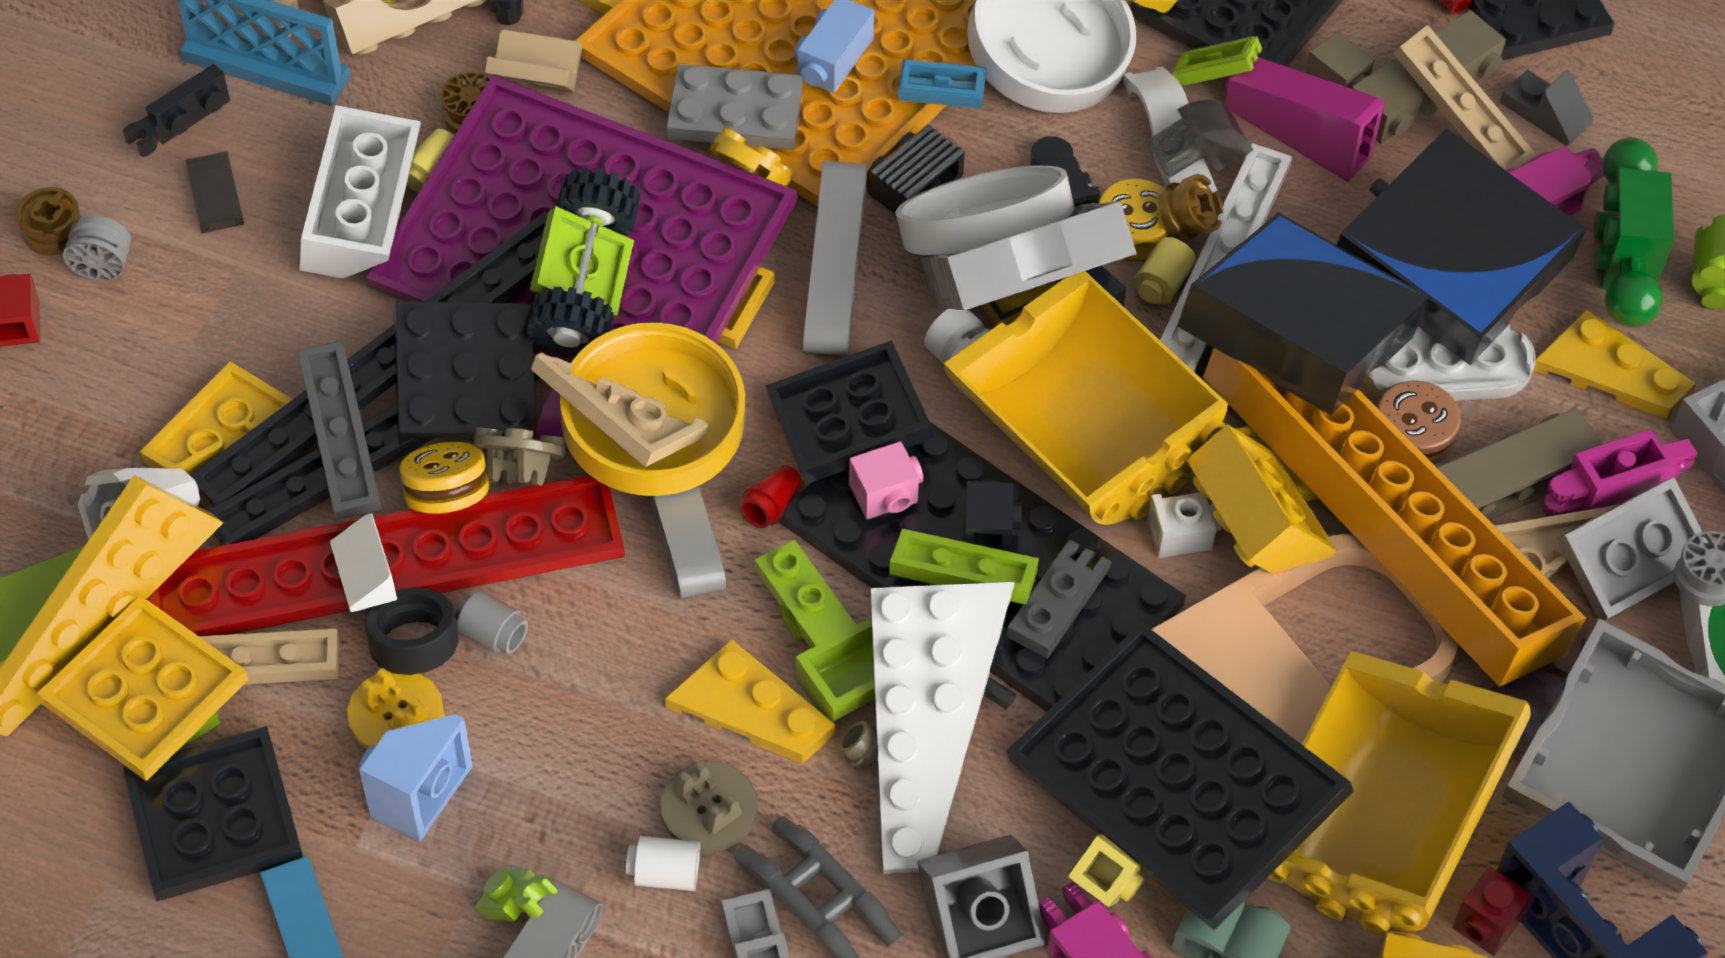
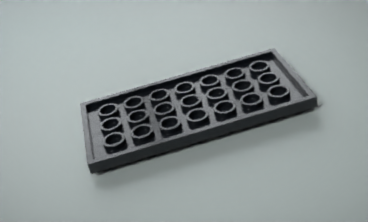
[780,422,1186,712]

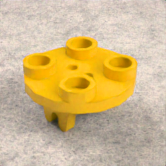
[347,668,445,749]

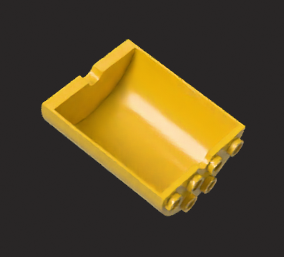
[944,271,1228,525]
[1268,651,1530,936]

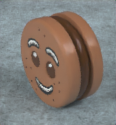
[1377,380,1461,465]

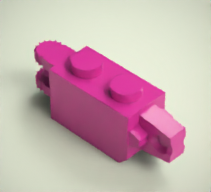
[1506,146,1604,216]
[1542,430,1697,516]
[1038,881,1152,958]

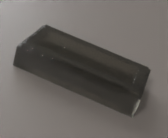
[185,151,245,233]

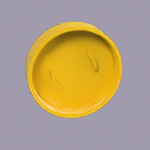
[560,323,745,496]

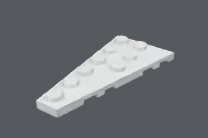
[871,582,1014,874]

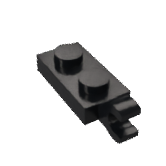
[123,64,230,157]

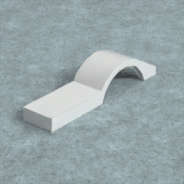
[1122,66,1217,192]

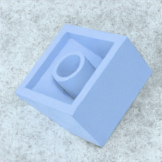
[359,714,473,842]

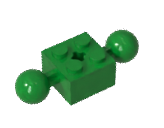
[1594,137,1674,327]

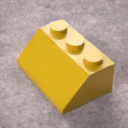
[1186,424,1338,574]

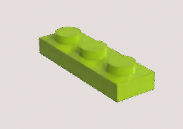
[889,529,1039,605]

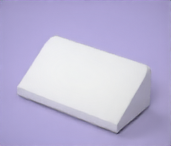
[330,513,397,612]

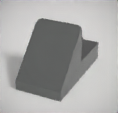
[1500,69,1593,146]

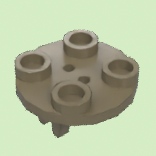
[473,428,566,485]
[660,761,758,857]

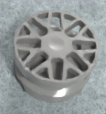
[62,215,132,281]
[1674,531,1725,607]

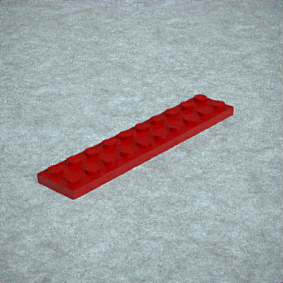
[150,475,625,636]

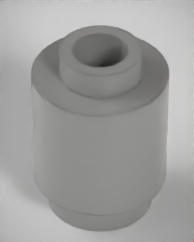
[455,590,528,654]

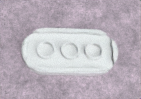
[1363,324,1536,401]

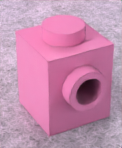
[849,441,923,520]

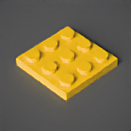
[37,595,249,781]

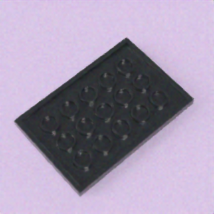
[1006,622,1354,930]

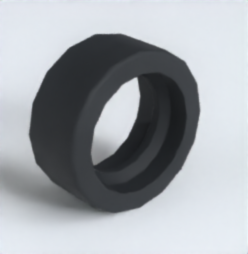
[364,587,459,675]

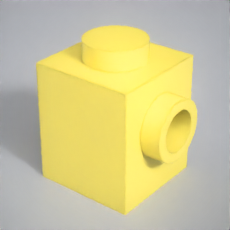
[1068,834,1145,907]

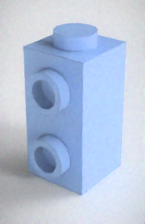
[794,0,874,93]

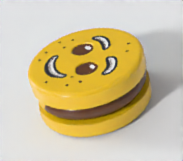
[1098,179,1174,261]
[399,442,489,514]

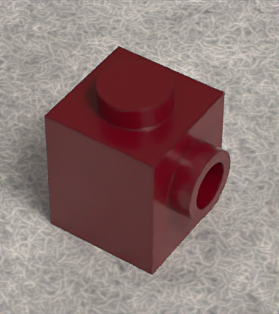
[1452,866,1532,957]

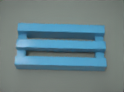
[898,59,986,109]

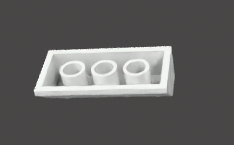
[300,105,421,279]

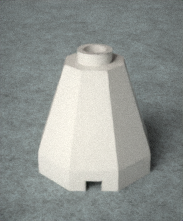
[78,468,200,541]

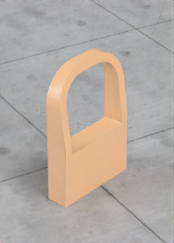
[1151,534,1459,744]

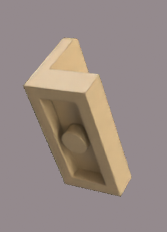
[485,29,582,92]

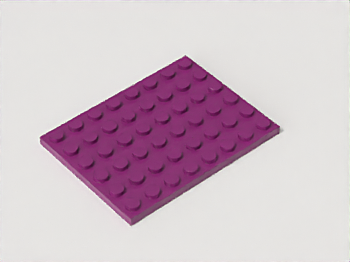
[366,75,798,363]

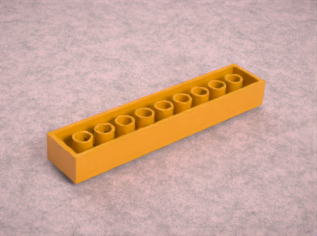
[1203,348,1586,687]

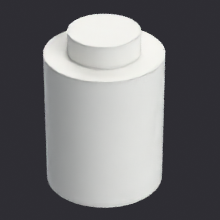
[626,836,700,891]

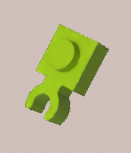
[474,868,558,922]

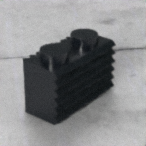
[868,124,965,214]

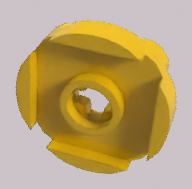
[708,127,793,187]

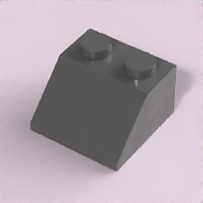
[917,834,1047,958]

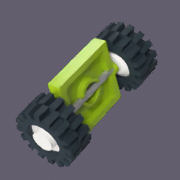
[527,167,641,358]

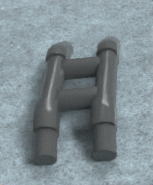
[735,816,903,958]

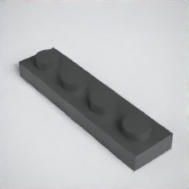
[298,340,382,520]

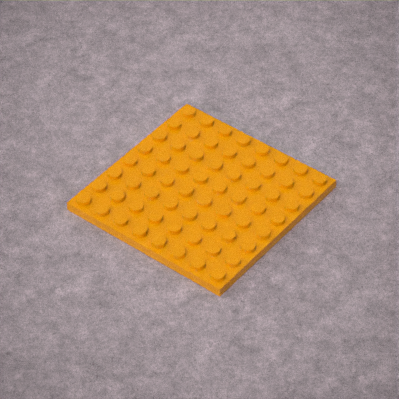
[575,0,976,207]

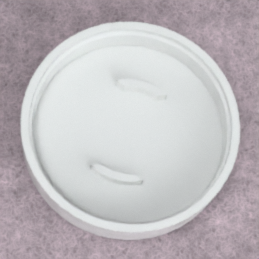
[967,0,1136,113]
[895,165,1074,255]

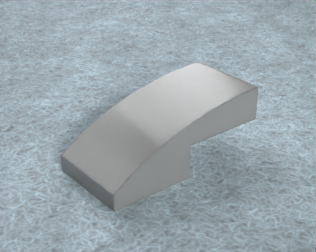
[721,889,790,958]

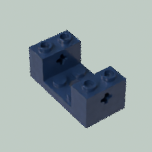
[1497,802,1708,958]

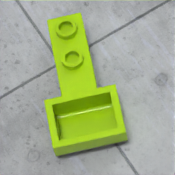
[755,539,876,722]

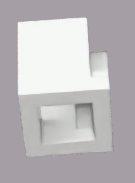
[1147,493,1221,558]

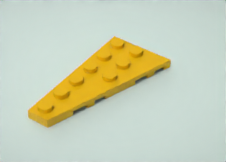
[0,475,224,737]

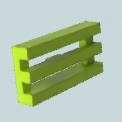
[1172,36,1262,86]

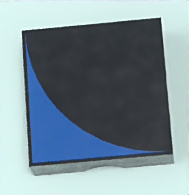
[1337,128,1587,365]
[1177,212,1430,415]

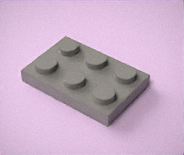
[667,64,804,150]
[1557,477,1708,620]

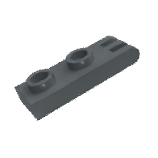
[1007,540,1111,659]

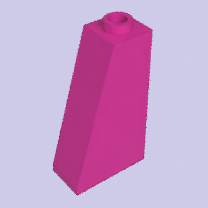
[1224,57,1385,182]

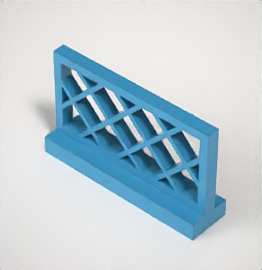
[177,0,351,107]

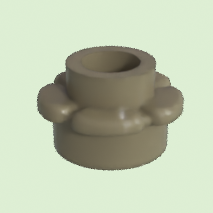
[838,721,878,766]

